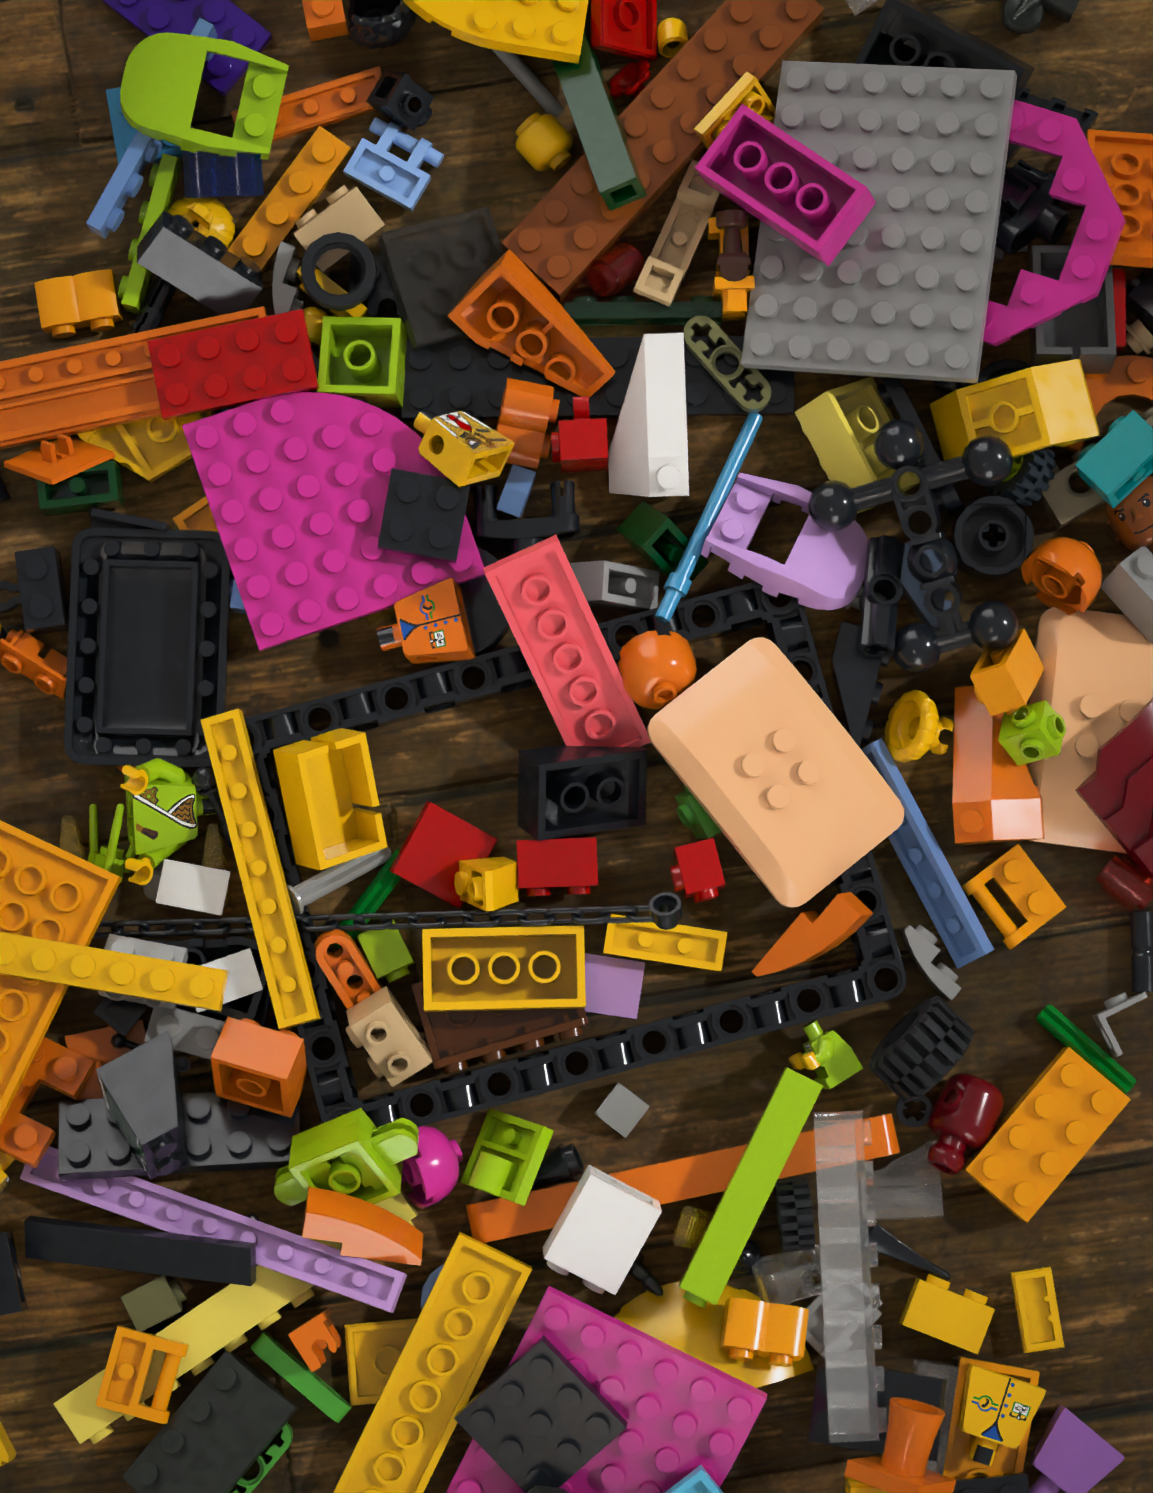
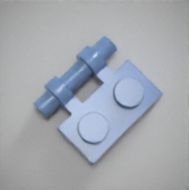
[343,117,445,212]

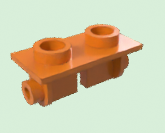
[0,629,67,699]

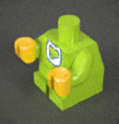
[788,1020,863,1089]

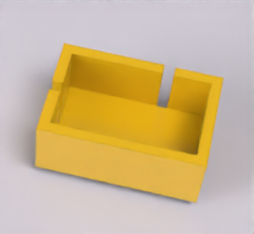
[273,728,388,870]

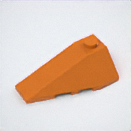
[448,249,616,398]

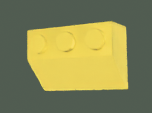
[795,377,920,514]

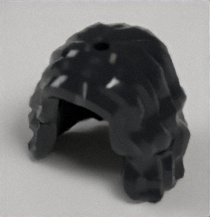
[347,0,417,49]

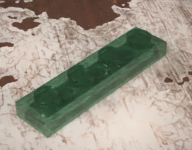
[564,295,722,326]

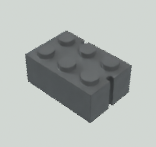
[1026,245,1117,374]

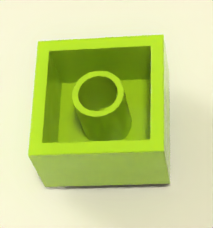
[317,316,408,408]

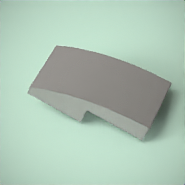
[272,241,304,314]
[901,925,962,1001]

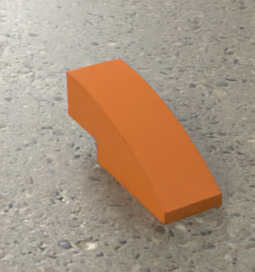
[751,892,873,977]
[302,1187,423,1266]

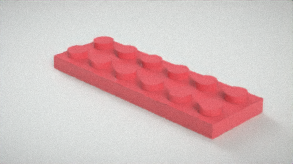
[483,535,651,747]

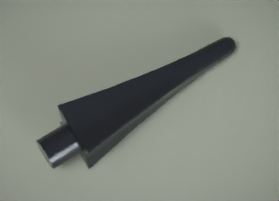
[849,1219,950,1281]

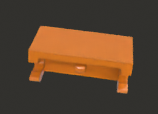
[288,1308,342,1372]

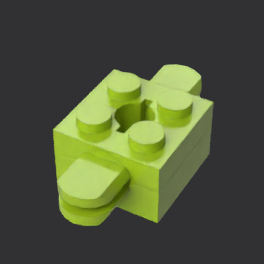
[274,1108,419,1206]

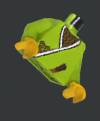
[120,758,216,885]

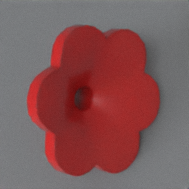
[609,60,651,98]

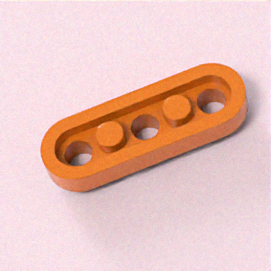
[314,929,383,1010]

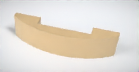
[633,159,721,307]

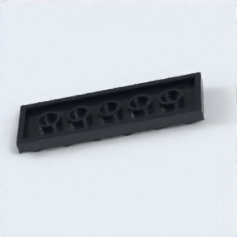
[58,1092,301,1180]

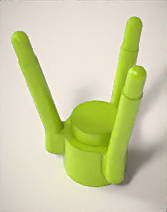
[88,803,135,883]

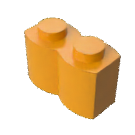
[34,269,123,338]
[719,1297,809,1367]

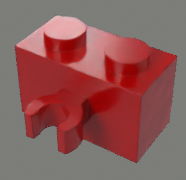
[551,396,609,473]

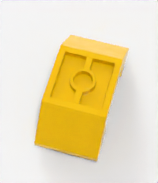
[930,359,1100,461]

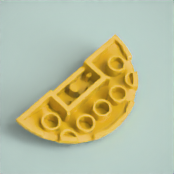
[614,1281,814,1388]

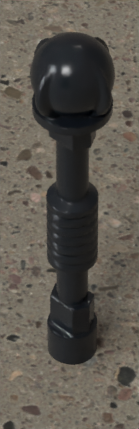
[192,766,233,849]

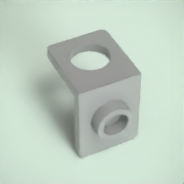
[1092,992,1148,1057]

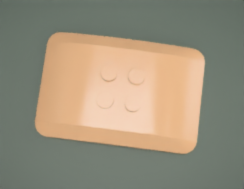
[1027,607,1153,854]
[647,637,904,908]

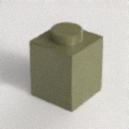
[120,1275,188,1331]

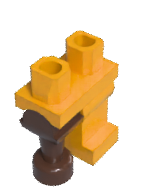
[707,209,755,321]

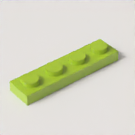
[118,153,182,314]

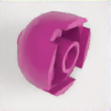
[401,1126,463,1209]

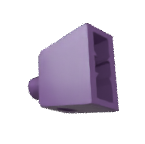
[1028,1404,1125,1493]

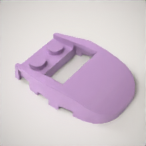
[701,472,868,610]

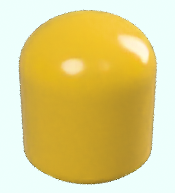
[657,18,689,58]
[303,307,328,346]

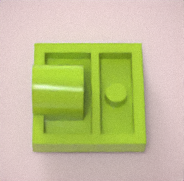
[460,1108,554,1206]

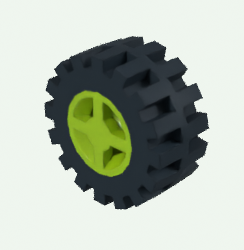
[985,447,1056,509]

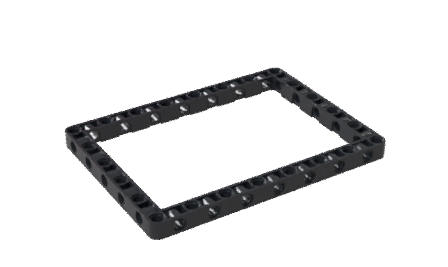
[244,582,906,1128]

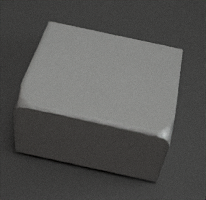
[594,1082,650,1138]

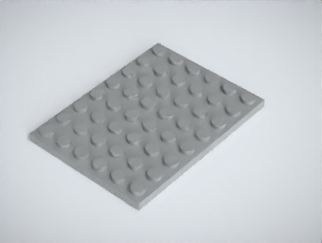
[741,60,1017,383]

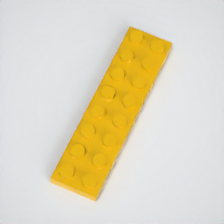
[333,1232,532,1493]

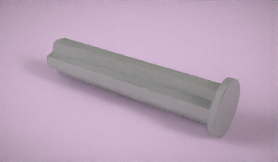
[287,845,392,915]

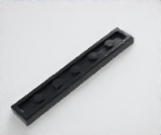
[24,1216,256,1286]

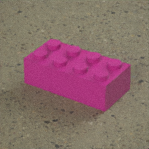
[695,104,876,267]

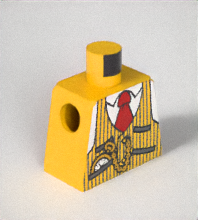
[414,408,515,487]

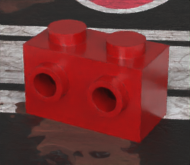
[516,837,598,896]
[670,838,726,903]

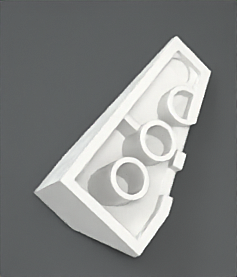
[608,332,689,497]

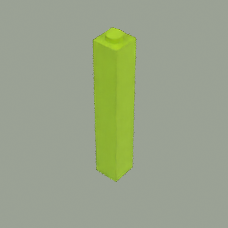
[679,1067,823,1308]

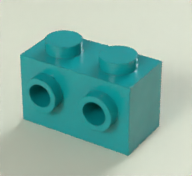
[1075,410,1153,509]

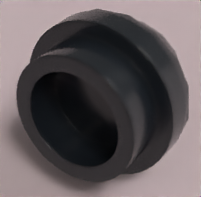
[731,1239,762,1278]

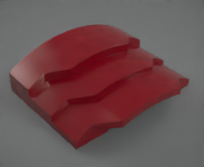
[1075,697,1153,879]

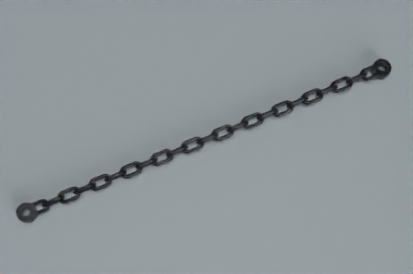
[93,892,683,939]

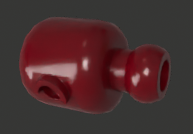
[927,1073,1004,1175]

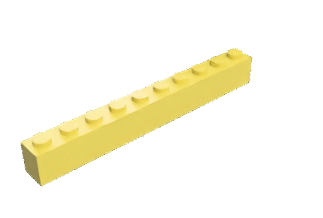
[54,1190,418,1444]

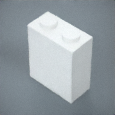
[542,1165,662,1295]

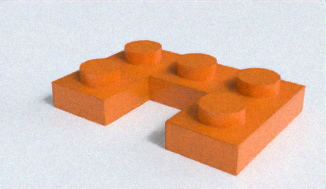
[0,1037,95,1169]

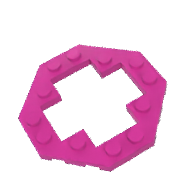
[983,99,1126,347]

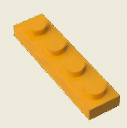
[228,126,352,273]

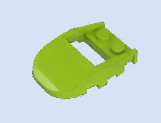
[120,32,289,160]

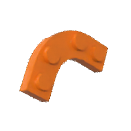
[1063,355,1153,453]

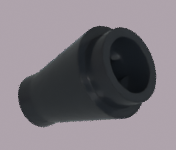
[531,1143,585,1191]

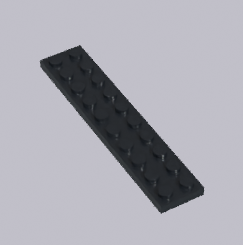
[401,336,795,421]

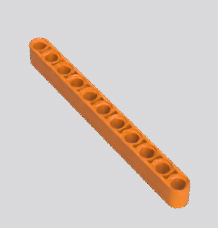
[465,1113,900,1243]

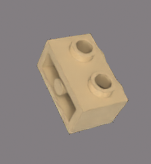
[292,185,385,272]
[345,986,433,1087]

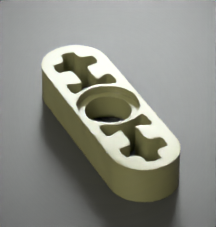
[683,316,771,413]

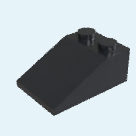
[518,746,647,841]
[808,1360,947,1461]

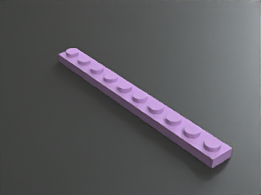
[20,1146,407,1313]

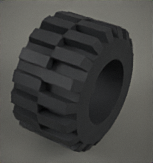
[869,996,974,1102]

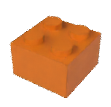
[210,1017,308,1118]

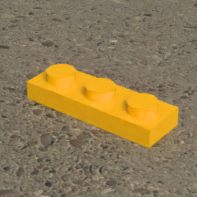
[603,914,727,972]

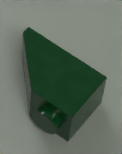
[617,501,709,581]

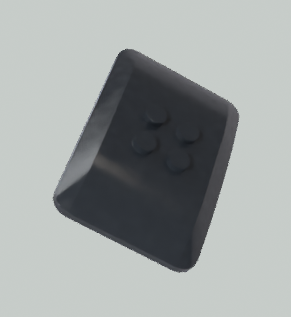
[64,528,231,768]

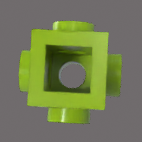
[998,700,1066,766]

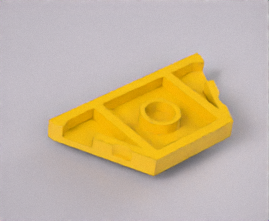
[77,410,215,483]

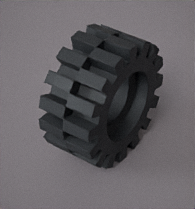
[775,1176,815,1252]

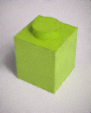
[357,919,415,983]

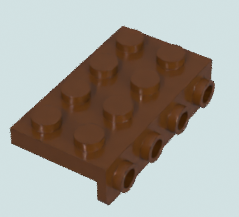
[411,981,589,1075]

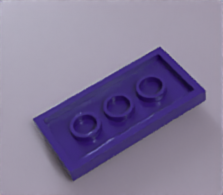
[103,0,273,97]

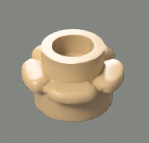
[1126,319,1153,355]

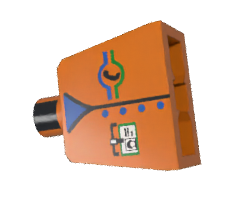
[377,578,476,664]

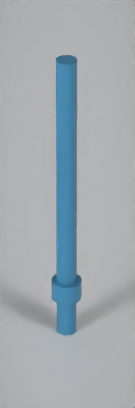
[655,413,763,623]

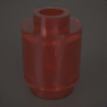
[587,242,644,296]
[1095,855,1153,912]

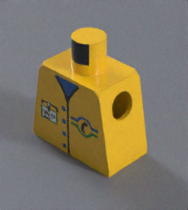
[959,1363,1046,1466]

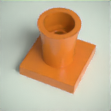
[844,1397,956,1493]

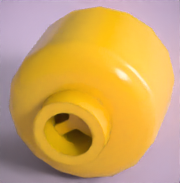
[515,112,573,172]

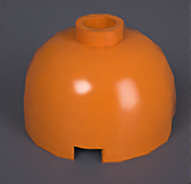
[1021,537,1103,615]
[616,630,697,710]

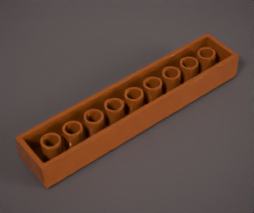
[502,0,825,304]

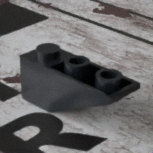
[830,622,890,748]

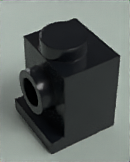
[366,69,434,131]

